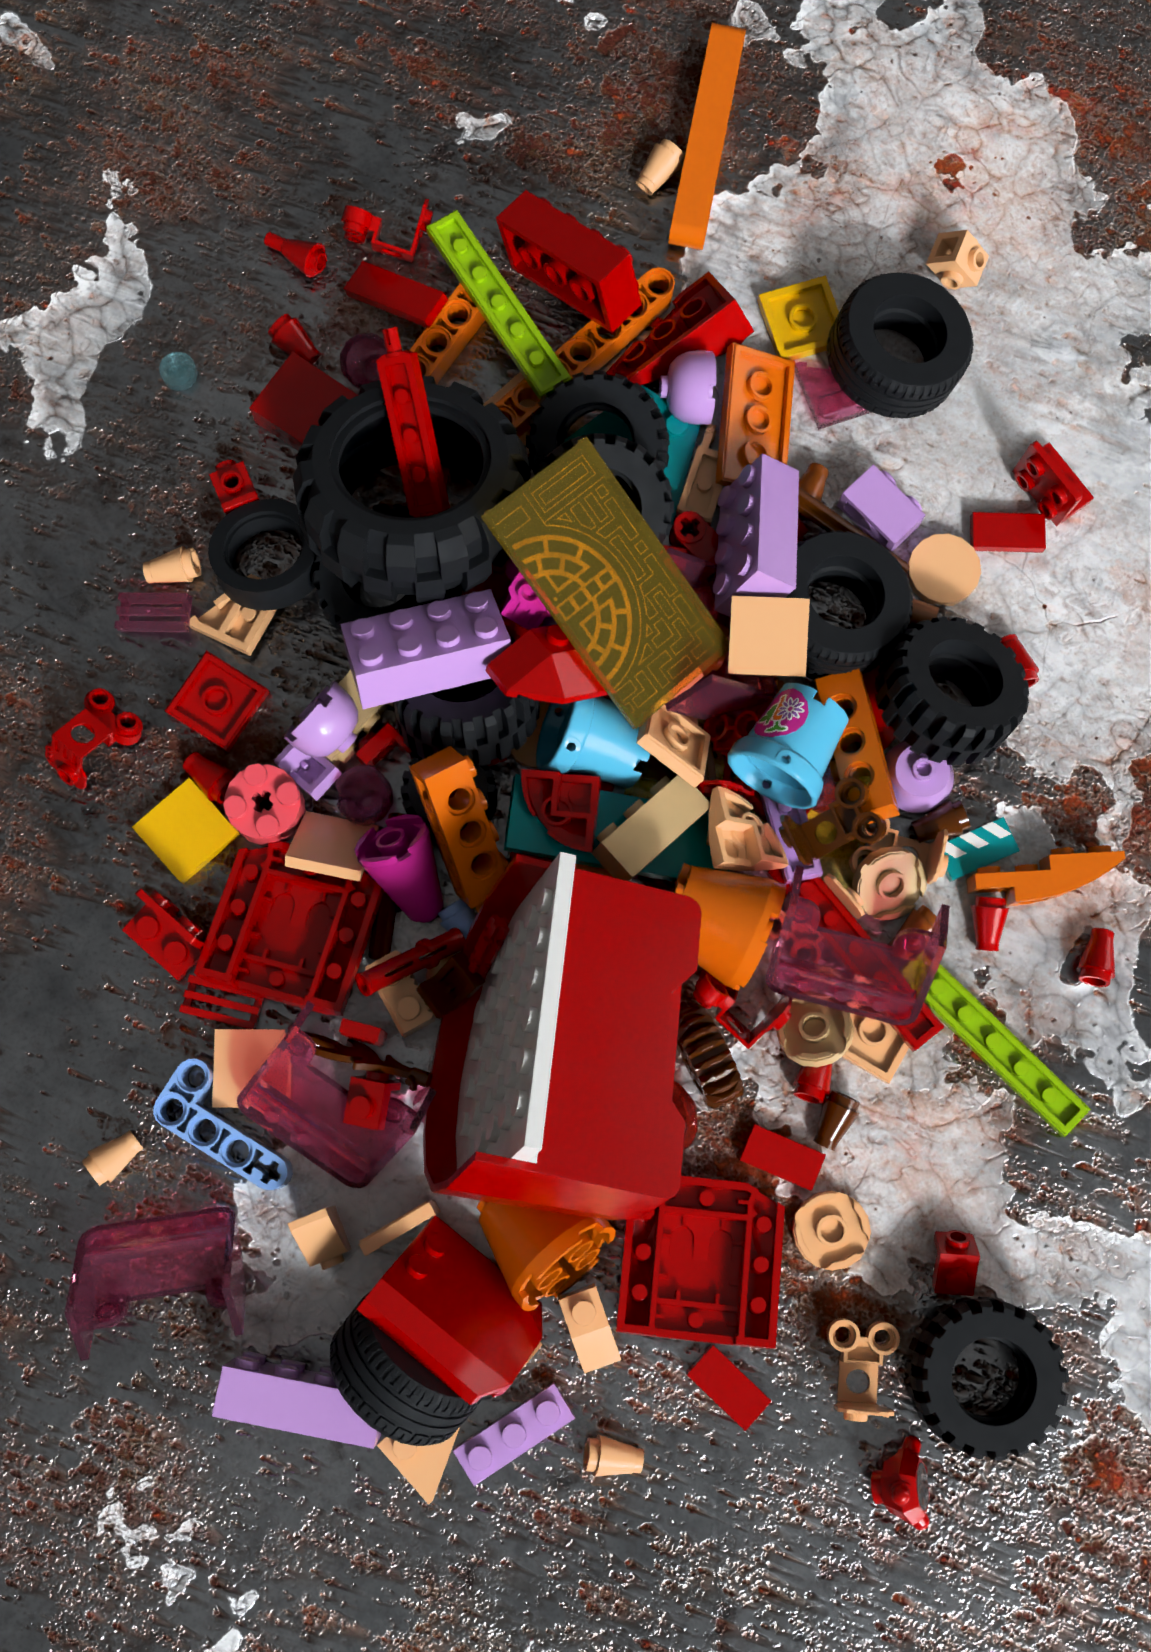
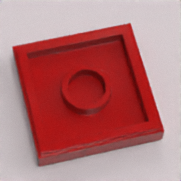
[164,650,270,752]

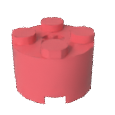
[223,763,306,846]

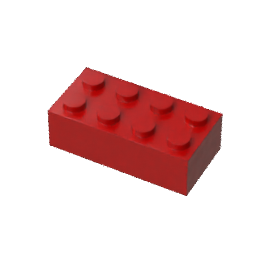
[496,190,642,333]

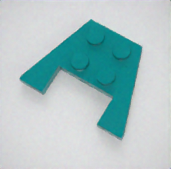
[565,385,701,528]

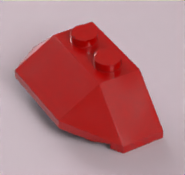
[485,623,615,704]

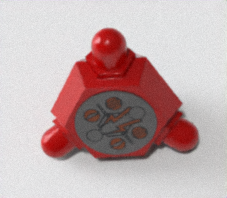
[871,1435,930,1531]

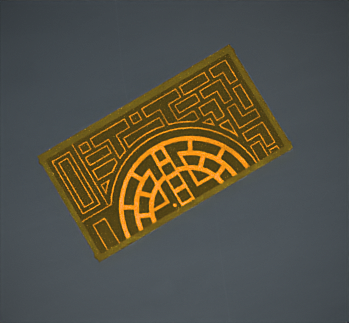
[481,437,729,729]

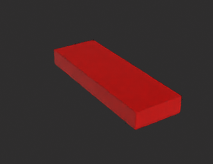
[343,261,448,328]

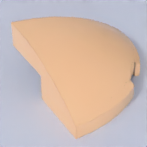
[708,786,789,871]

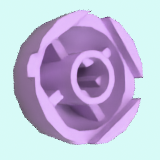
[659,350,716,425]
[284,681,358,758]

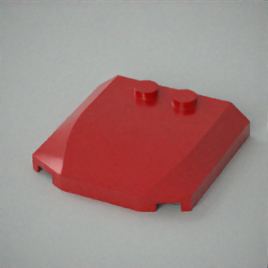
[194,841,384,1016]
[615,1176,785,1349]
[356,1215,543,1405]

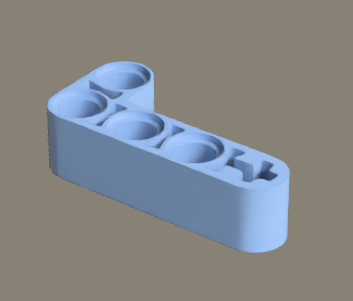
[153,1058,293,1190]

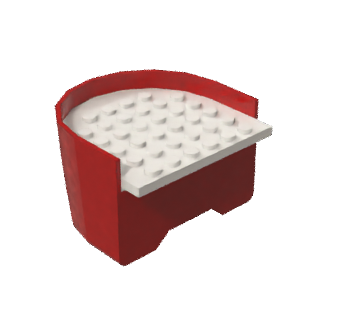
[423,852,702,1220]

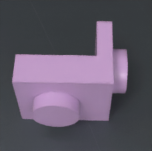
[274,743,342,801]

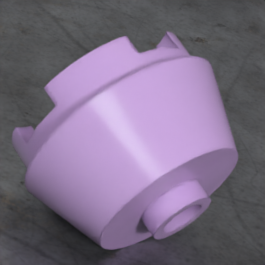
[885,742,954,813]

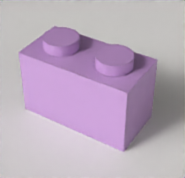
[837,464,925,552]

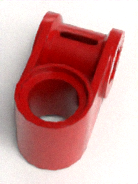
[669,511,718,583]

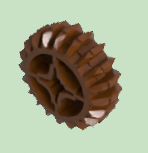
[677,1004,744,1109]

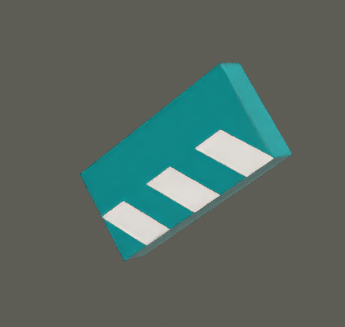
[944,817,1020,882]

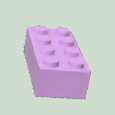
[713,453,799,617]
[340,589,511,709]
[212,1352,382,1449]

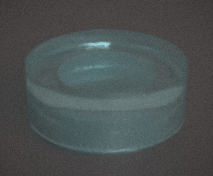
[159,352,198,391]

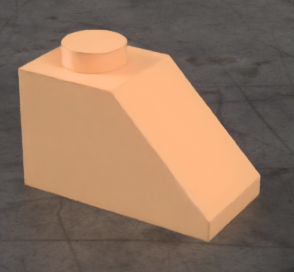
[287,1205,351,1270]
[558,1283,621,1373]

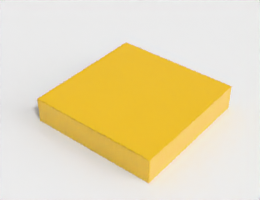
[757,275,839,360]
[132,778,241,884]

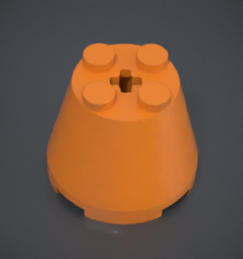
[673,863,786,991]
[477,1201,616,1311]

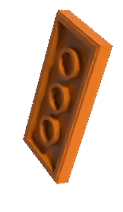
[715,342,795,486]

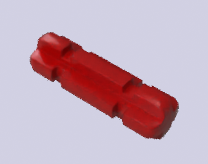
[468,914,510,976]

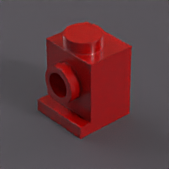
[209,459,260,515]

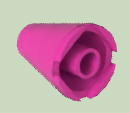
[354,814,444,923]

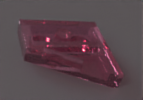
[795,362,872,430]

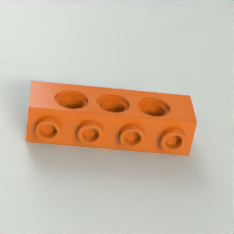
[814,669,900,824]
[409,746,509,909]

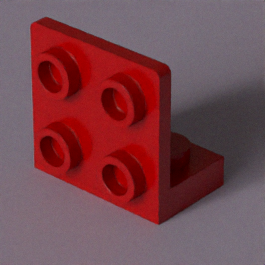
[1012,440,1094,527]
[122,888,208,981]

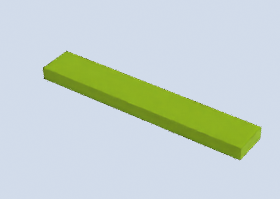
[426,210,572,400]
[898,947,1091,1137]

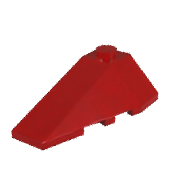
[606,271,755,386]

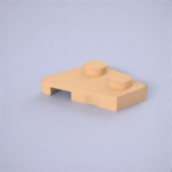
[187,574,277,656]
[377,1427,460,1505]

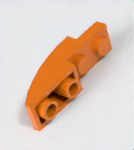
[966,845,1125,907]

